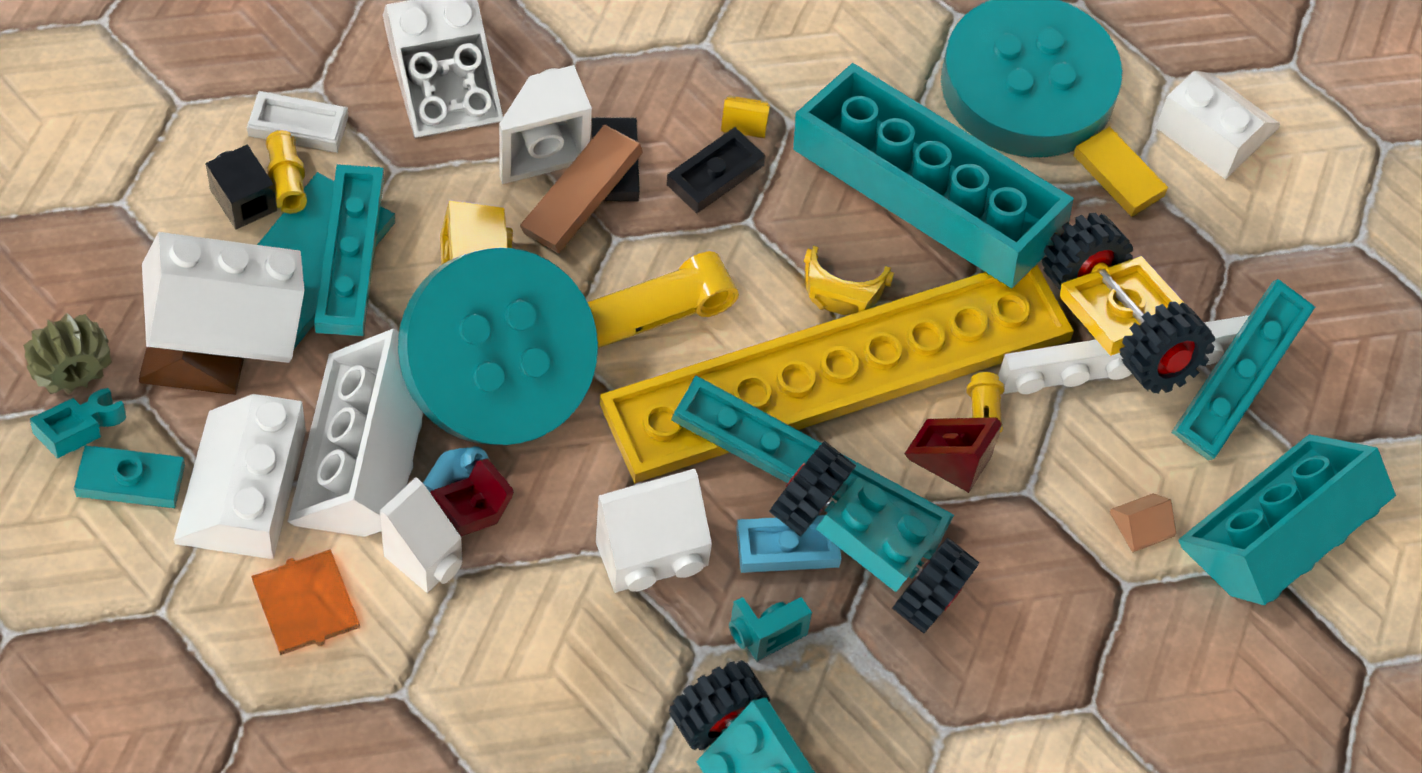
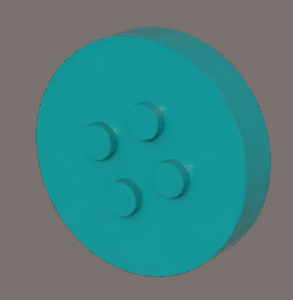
[941,0,1122,158]
[398,248,598,445]

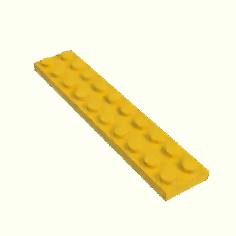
[599,265,1074,483]

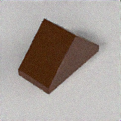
[139,347,244,395]

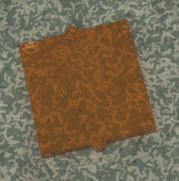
[251,549,360,656]

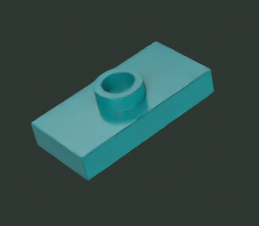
[74,445,185,508]

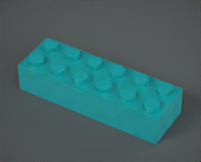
[793,63,1074,289]

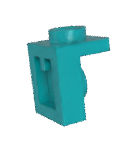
[729,597,812,662]

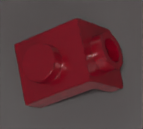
[430,458,514,537]

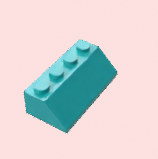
[1178,434,1396,606]

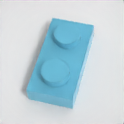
[736,515,841,573]

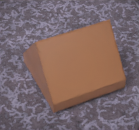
[1110,493,1176,552]

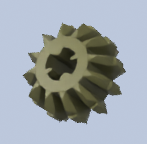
[23,313,112,394]

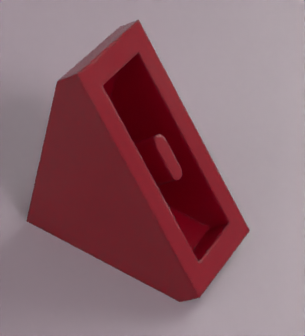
[904,417,1002,493]

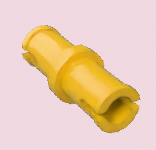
[266,130,307,214]

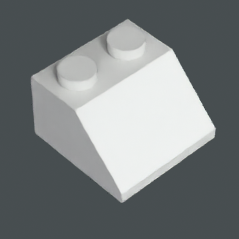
[499,65,592,184]
[1156,71,1280,180]
[596,469,712,593]

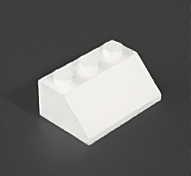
[142,232,304,363]
[174,394,306,560]

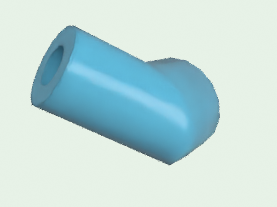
[423,446,489,492]

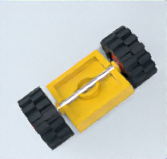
[1042,212,1215,394]

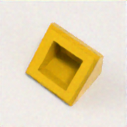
[720,95,770,138]

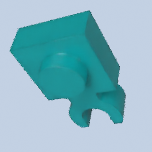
[29,388,127,459]

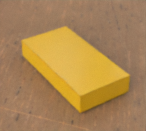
[1073,126,1168,217]

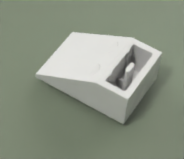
[383,0,503,139]

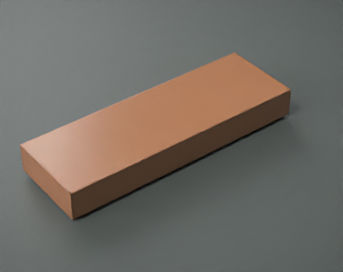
[520,125,643,254]

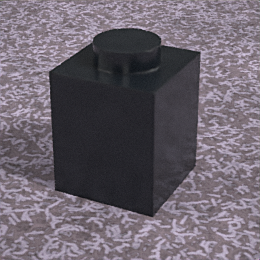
[205,144,277,230]

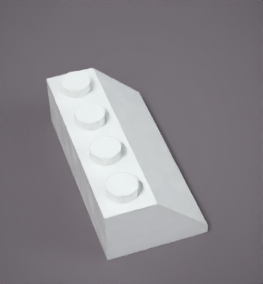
[288,328,423,537]

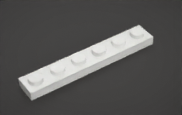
[998,315,1249,394]

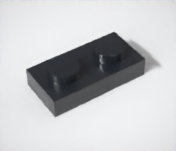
[666,127,766,213]

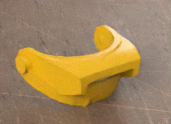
[804,246,894,315]

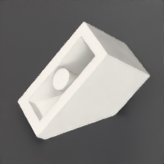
[380,477,462,593]

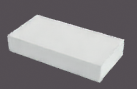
[247,91,348,153]

